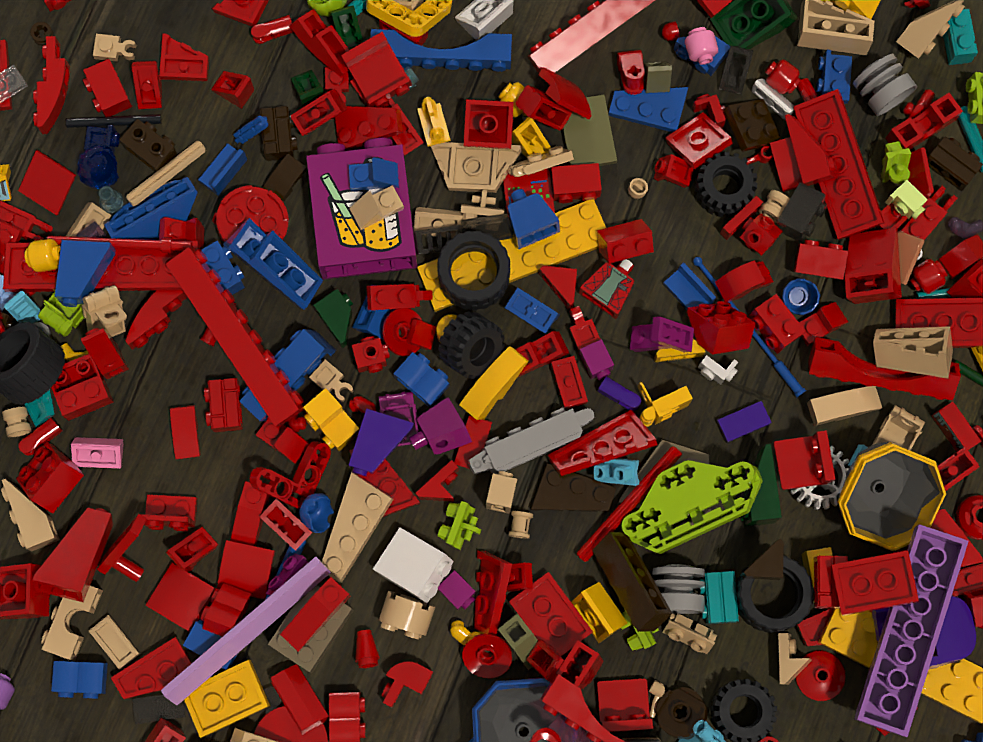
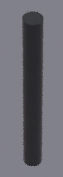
[66,115,162,128]

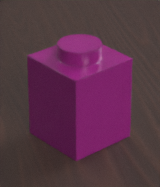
[579,339,614,380]
[438,570,476,610]

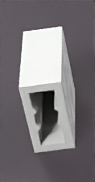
[373,528,454,603]

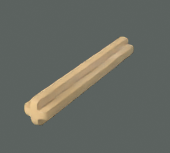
[126,141,206,206]

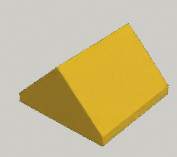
[571,582,628,643]

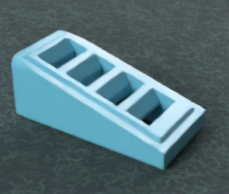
[4,291,41,323]

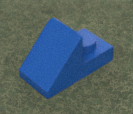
[349,157,399,191]

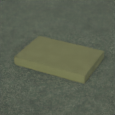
[563,95,617,166]

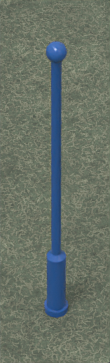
[693,257,806,398]

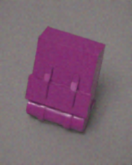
[379,391,419,447]

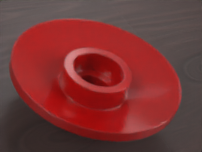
[383,308,422,356]
[462,634,512,678]
[795,651,845,701]

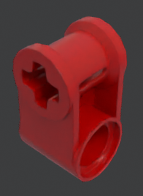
[617,50,645,95]

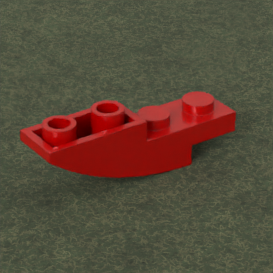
[33,36,70,134]
[126,290,188,350]

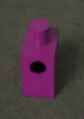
[409,397,472,455]

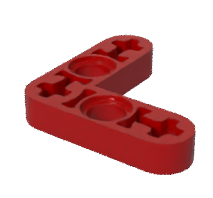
[249,441,331,509]

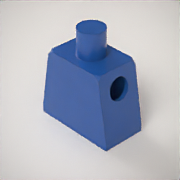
[507,189,560,249]

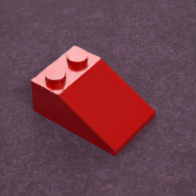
[0,563,50,619]

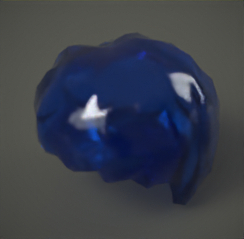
[77,145,119,190]

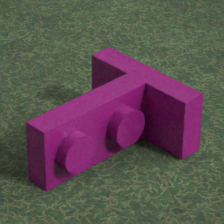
[630,317,694,353]

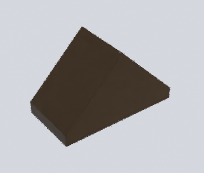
[740,538,784,580]

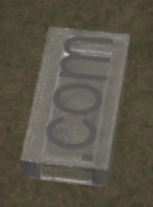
[0,64,28,103]

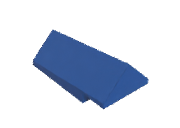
[223,218,323,310]

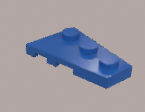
[608,87,688,132]

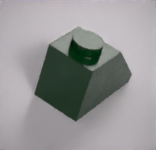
[314,289,353,349]

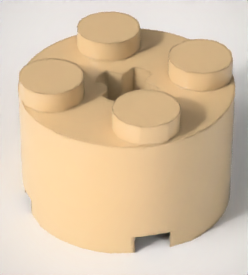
[379,591,436,639]

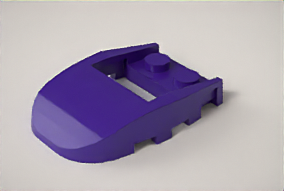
[872,596,976,669]

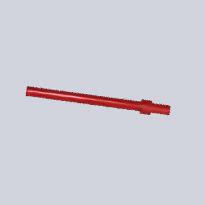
[47,236,193,253]

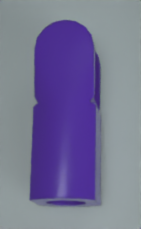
[598,376,641,411]

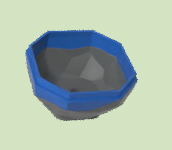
[472,678,577,742]

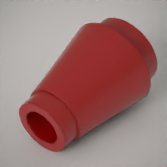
[355,630,380,668]

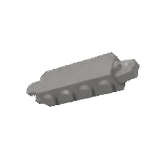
[468,408,595,474]

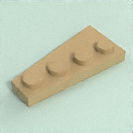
[322,472,394,583]

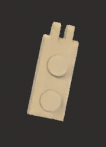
[508,146,574,177]

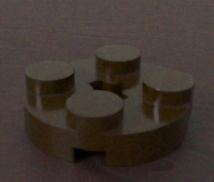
[656,687,708,740]

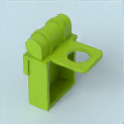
[38,292,84,337]

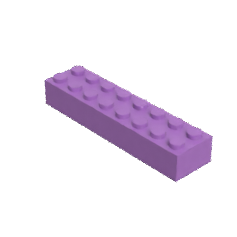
[854,524,969,737]

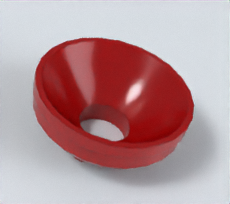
[956,495,983,540]

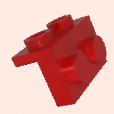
[748,294,806,354]

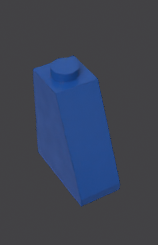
[55,240,116,307]

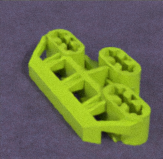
[621,460,763,554]

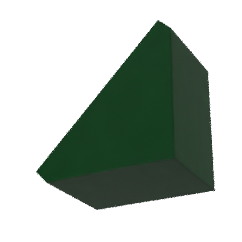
[331,6,364,50]
[291,70,324,107]

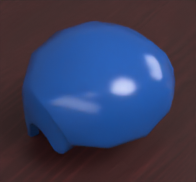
[782,279,820,315]
[299,493,334,533]

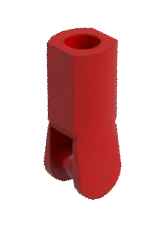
[251,15,293,44]
[19,418,63,456]

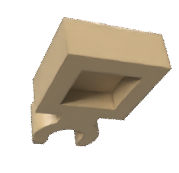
[93,34,137,61]
[309,359,354,402]

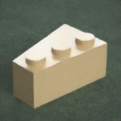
[797,0,874,55]
[873,327,953,378]

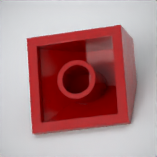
[464,99,514,149]

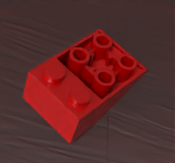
[845,227,902,304]

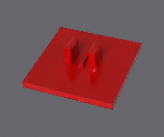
[18,150,76,216]

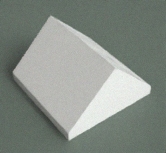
[455,0,513,41]

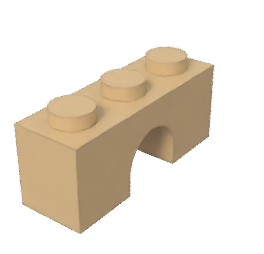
[41,586,103,661]

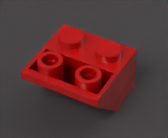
[687,301,755,355]
[51,354,114,421]
[16,441,84,513]

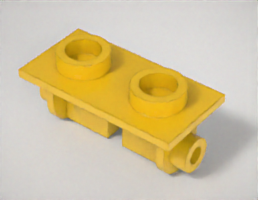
[417,97,451,147]

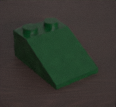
[710,0,799,57]
[740,444,782,527]

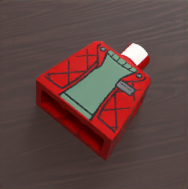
[579,259,634,319]

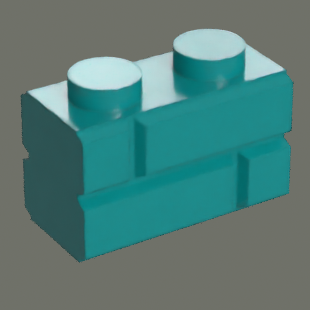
[943,9,978,65]
[699,571,739,624]

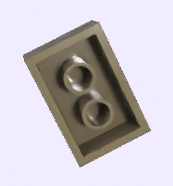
[268,585,354,673]

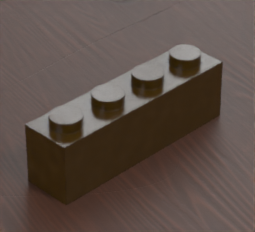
[592,532,673,632]

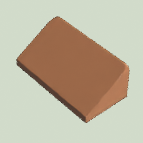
[898,231,924,285]

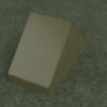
[643,62,672,93]

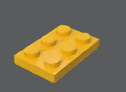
[184,660,270,738]

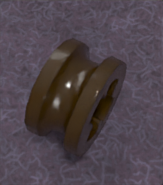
[30,22,54,46]

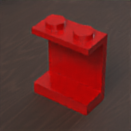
[341,32,412,107]

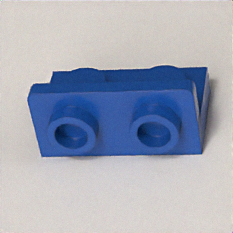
[816,49,852,104]

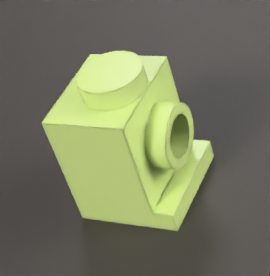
[885,180,928,219]

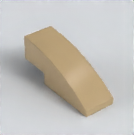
[807,386,882,426]

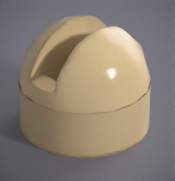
[628,178,648,199]

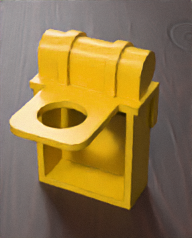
[638,382,693,427]

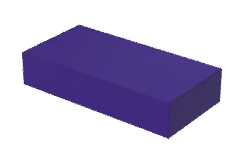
[716,401,772,443]

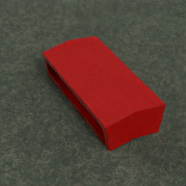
[270,664,329,735]

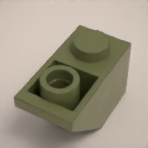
[497,614,538,670]

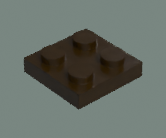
[724,99,782,152]

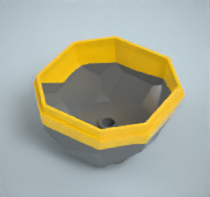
[838,442,946,551]

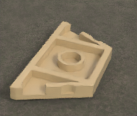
[431,142,521,193]

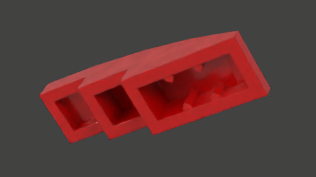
[350,79,424,156]

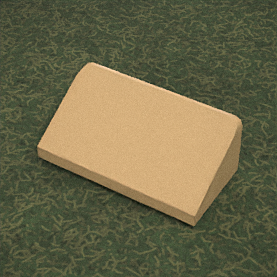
[66,202,111,238]
[413,207,463,238]

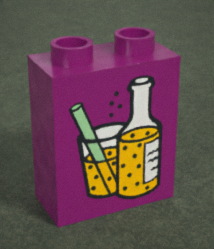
[307,138,417,280]

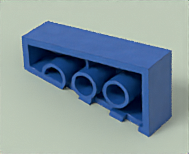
[239,329,337,421]

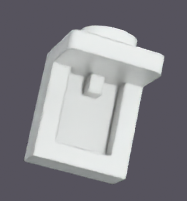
[698,355,738,385]

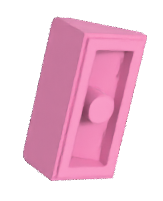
[71,437,123,468]

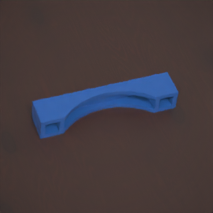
[371,29,512,72]

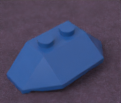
[104,177,198,240]

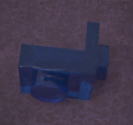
[84,125,120,154]

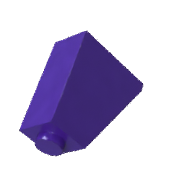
[349,409,414,476]

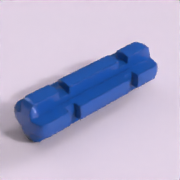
[233,115,269,144]

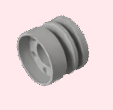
[853,54,918,116]
[652,564,705,614]

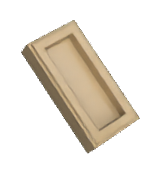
[89,615,140,670]

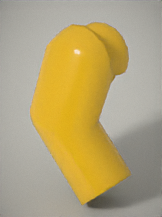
[450,620,484,645]

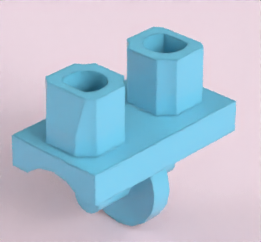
[594,458,639,486]

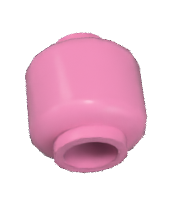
[685,27,718,65]

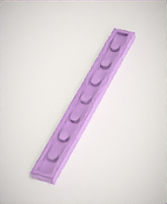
[161,557,331,705]

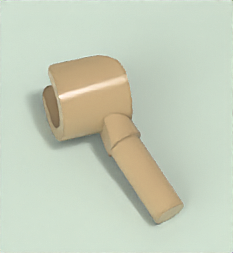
[648,680,665,718]

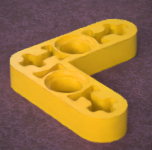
[366,0,452,37]

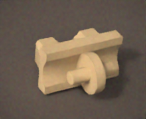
[461,189,505,230]

